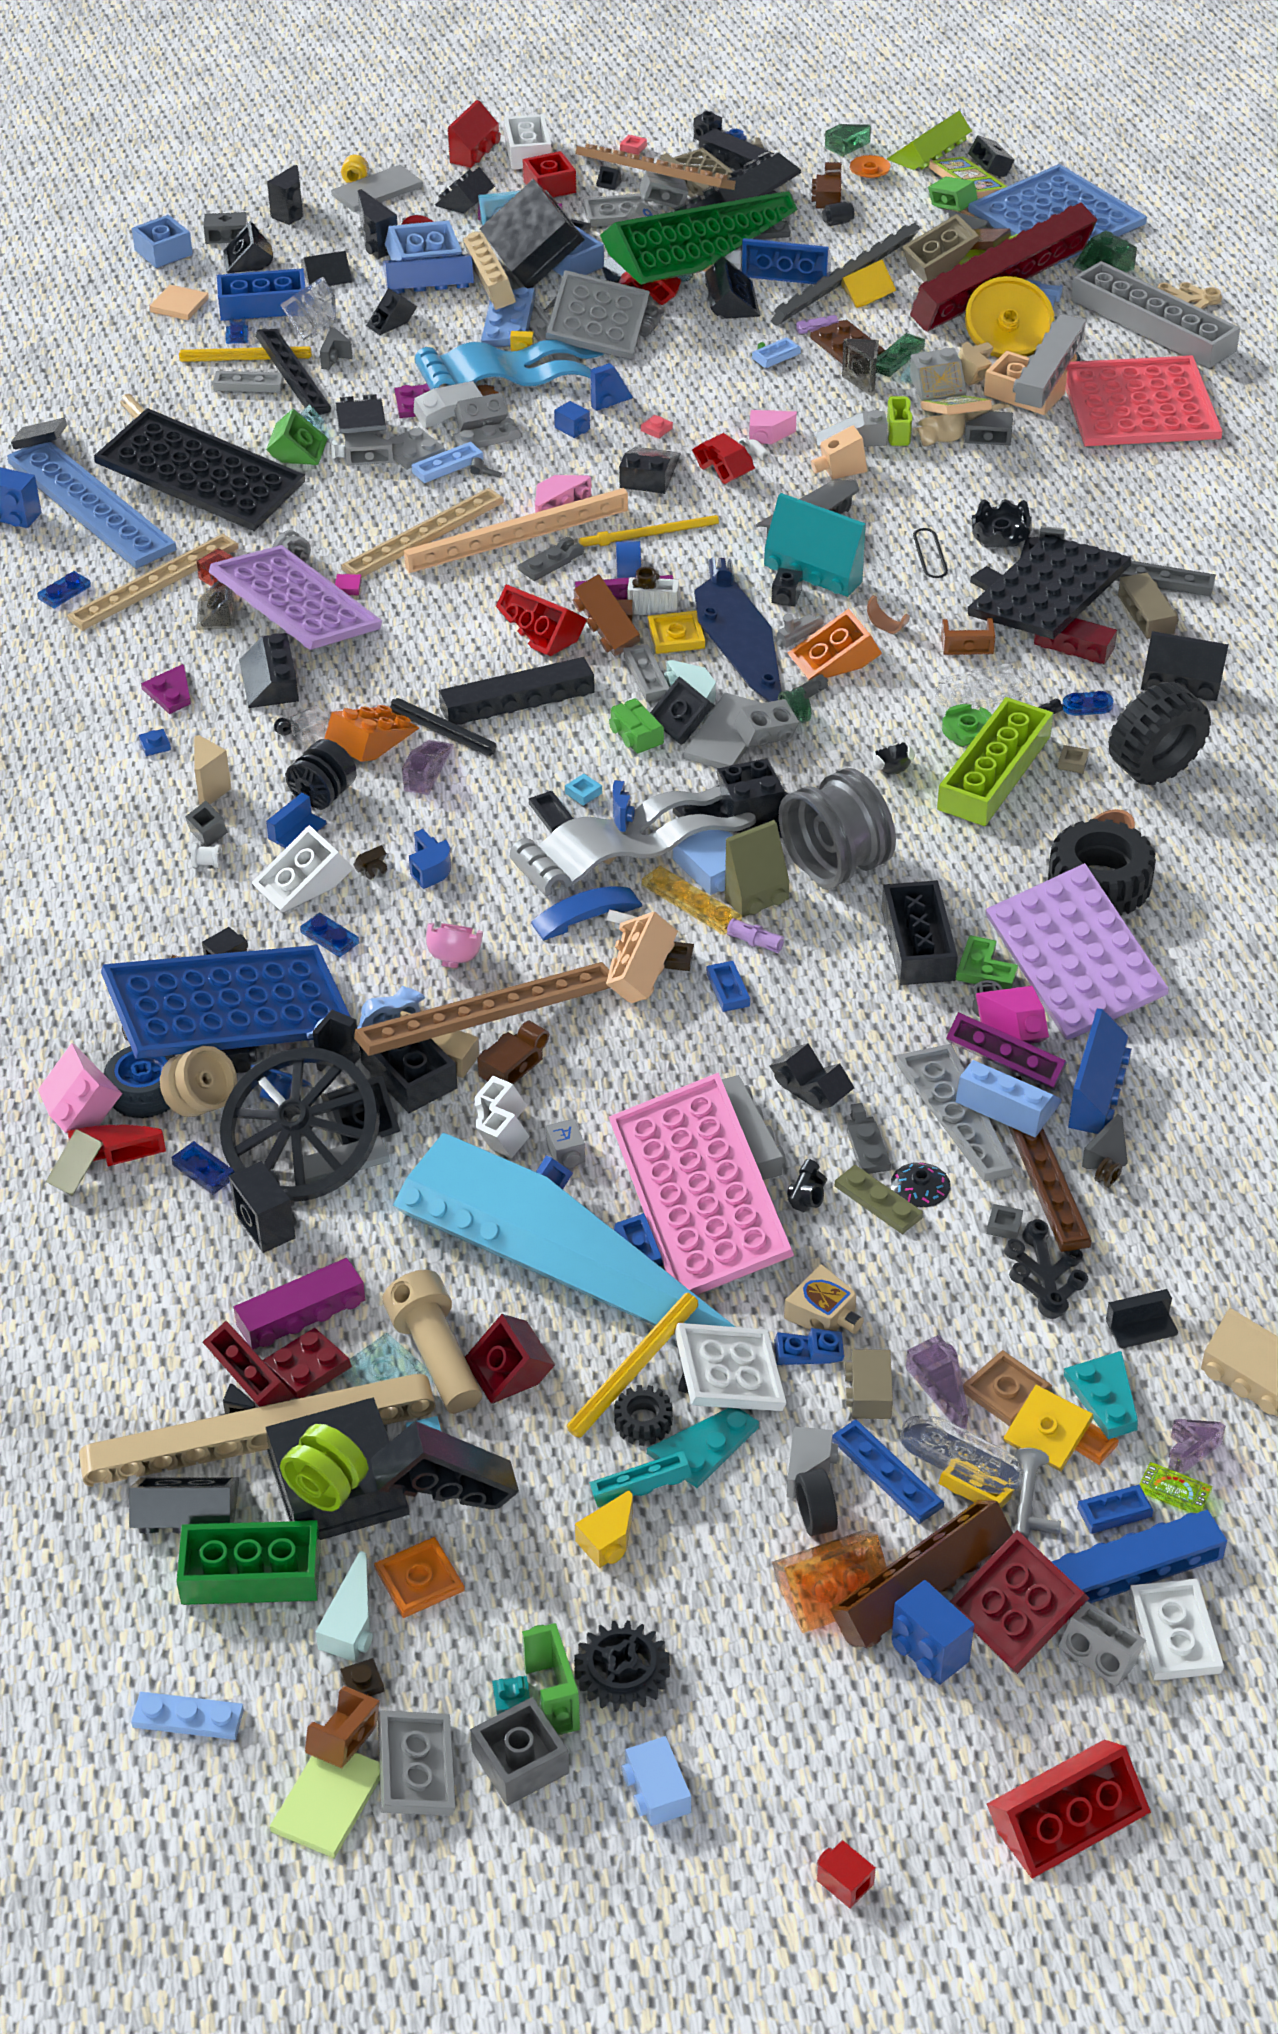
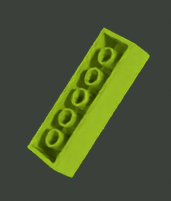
[937,697,1053,827]

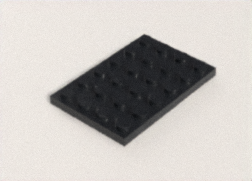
[967,535,1131,639]

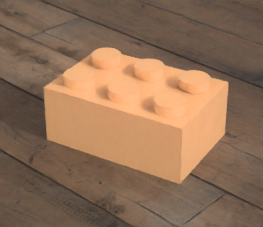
[984,351,1068,415]

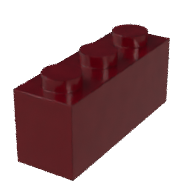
[1034,618,1117,665]
[202,1321,294,1407]

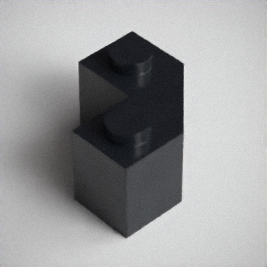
[769,1043,855,1110]

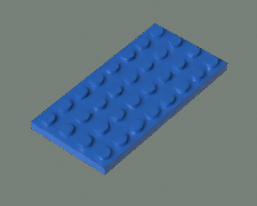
[101,945,351,1059]

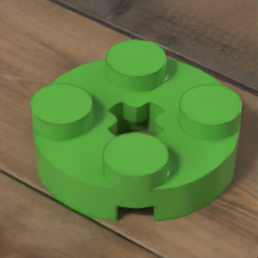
[942,704,992,746]

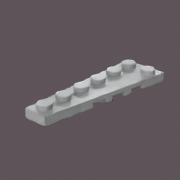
[896,1044,1013,1182]

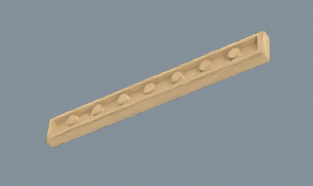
[341,488,504,578]
[67,534,239,631]

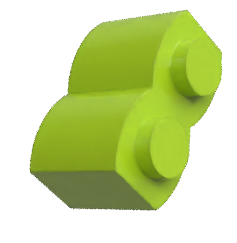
[887,396,913,446]

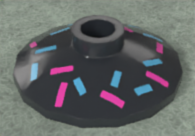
[891,1162,950,1207]

